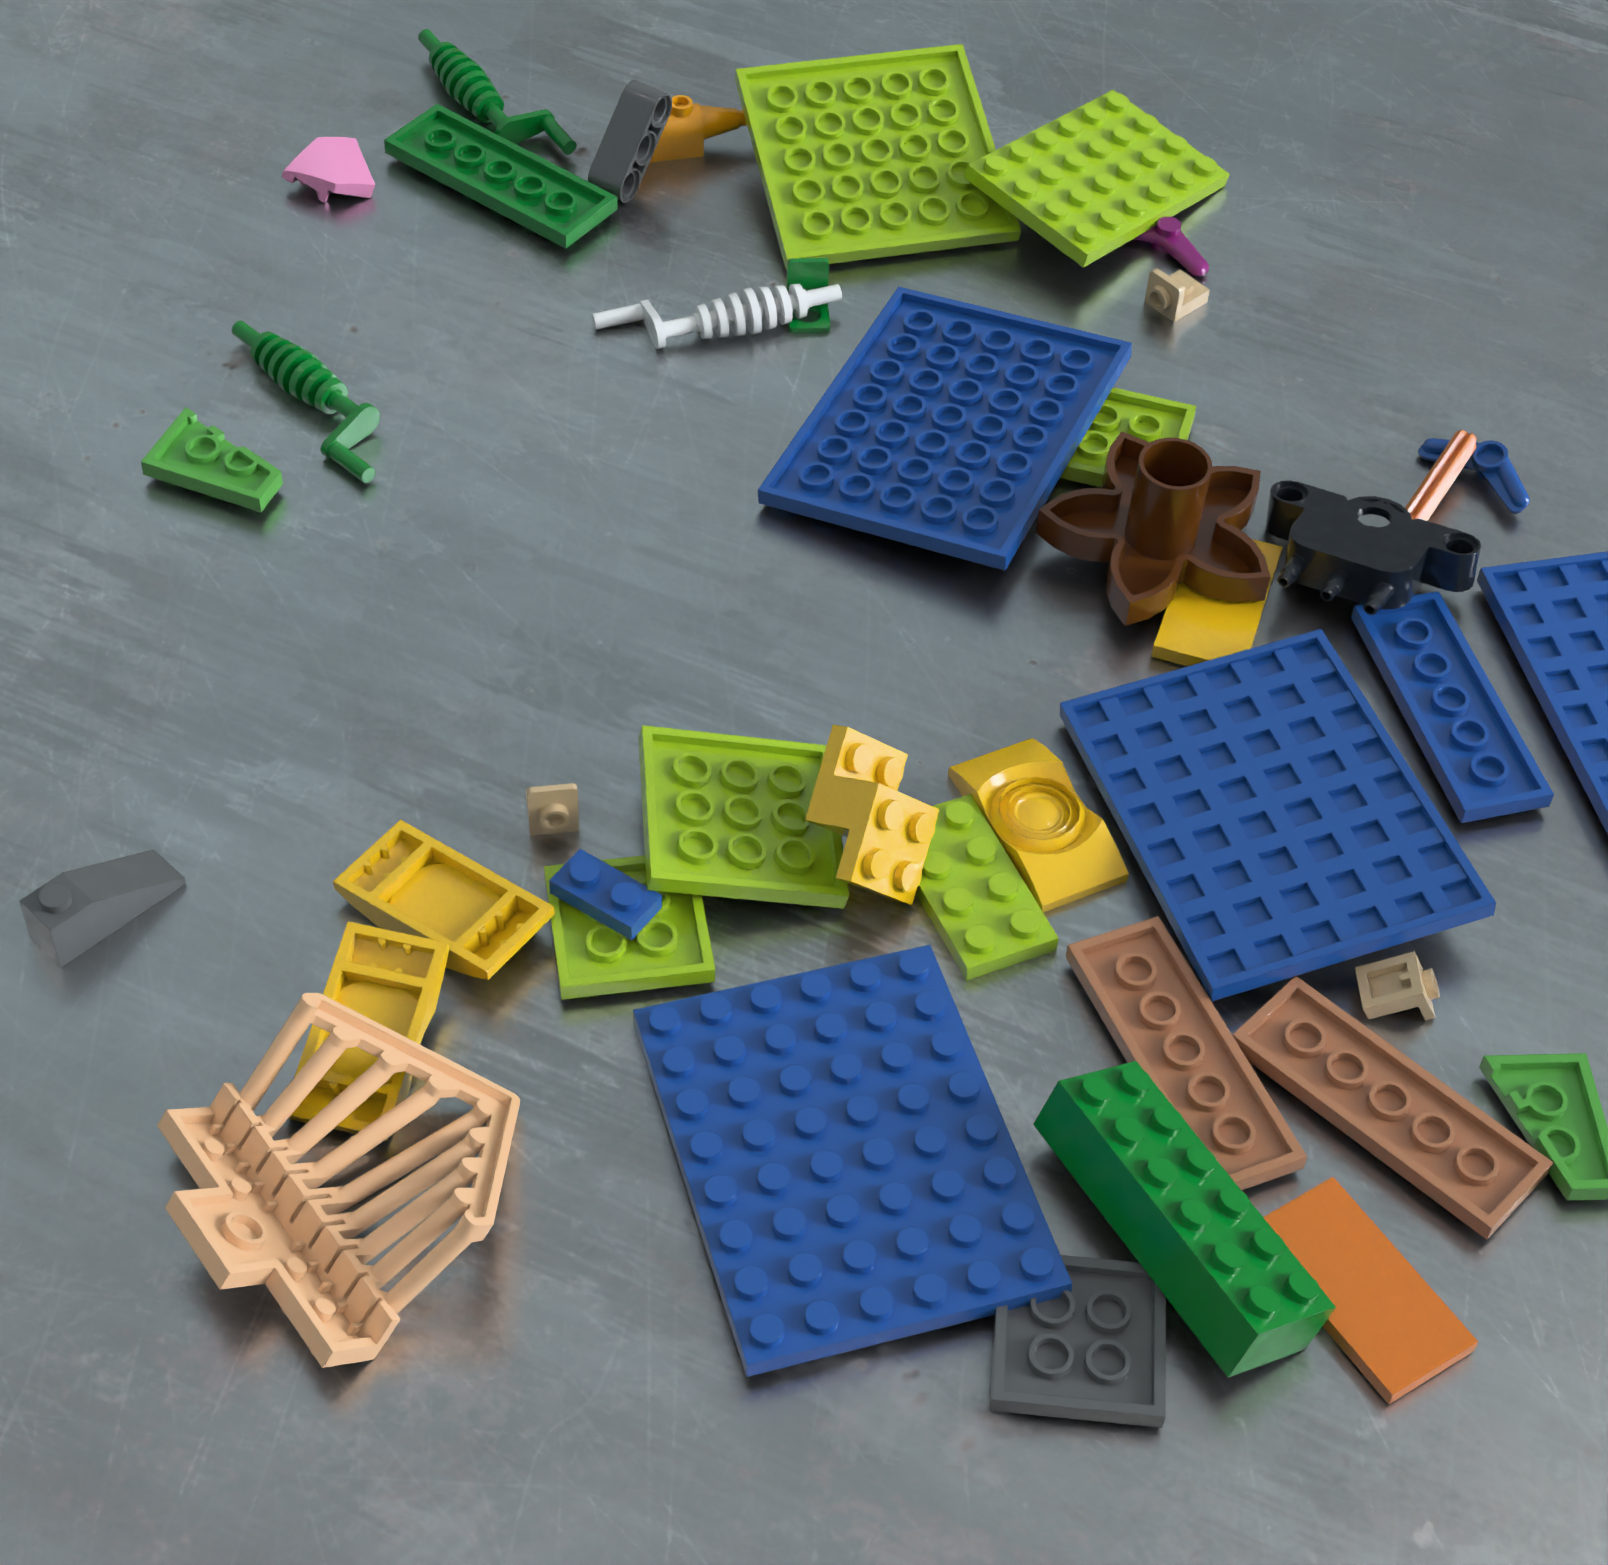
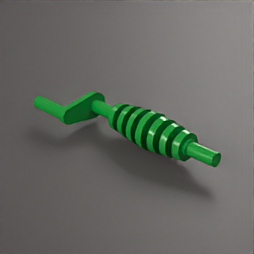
[418,29,577,155]
[232,321,380,483]

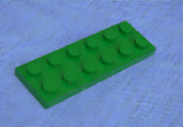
[384,104,618,248]

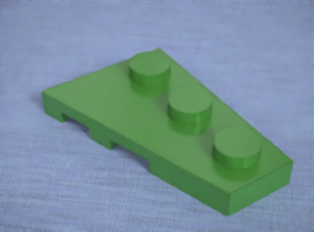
[141,407,283,512]

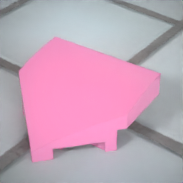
[282,137,375,203]

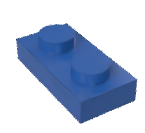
[549,849,662,941]

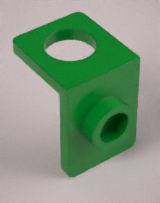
[787,258,830,333]

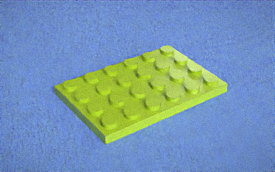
[964,90,1230,267]

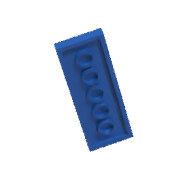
[1351,591,1554,823]

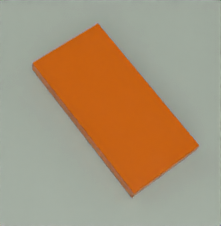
[1263,1177,1478,1405]

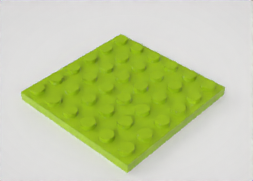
[735,44,1021,269]

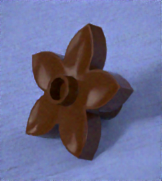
[1035,432,1270,626]

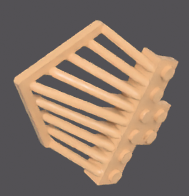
[157,993,520,1368]

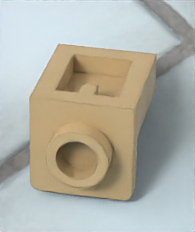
[1144,268,1210,322]
[1355,951,1440,1021]

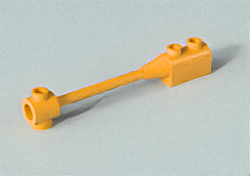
[650,95,747,162]

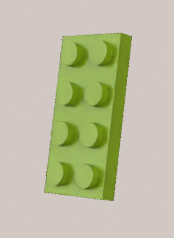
[916,794,1059,981]

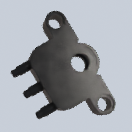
[1266,480,1481,615]

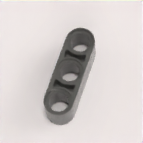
[588,80,672,203]

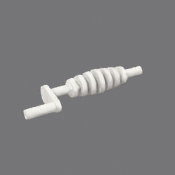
[591,284,842,349]

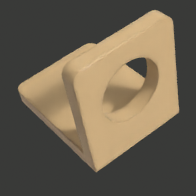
[526,783,579,836]

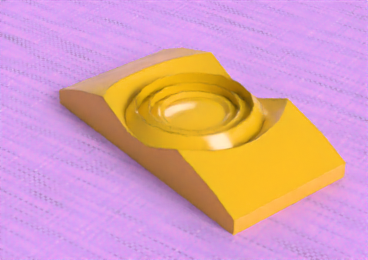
[948,738,1129,913]
[333,819,555,980]
[288,921,449,1141]

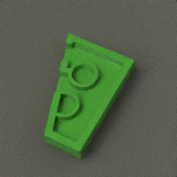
[1479,1053,1608,1201]

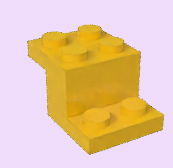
[805,724,939,905]

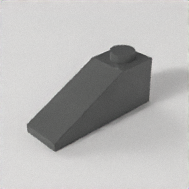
[19,849,186,968]

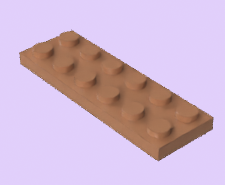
[1066,916,1307,1190]
[1232,976,1553,1240]

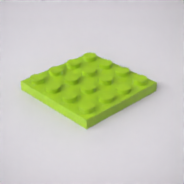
[638,725,849,909]

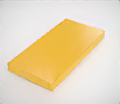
[1151,539,1283,666]

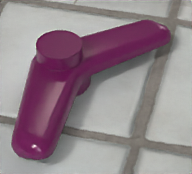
[1134,217,1209,276]

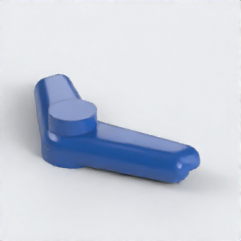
[1418,438,1530,514]

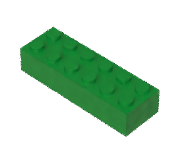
[1033,1061,1336,1378]

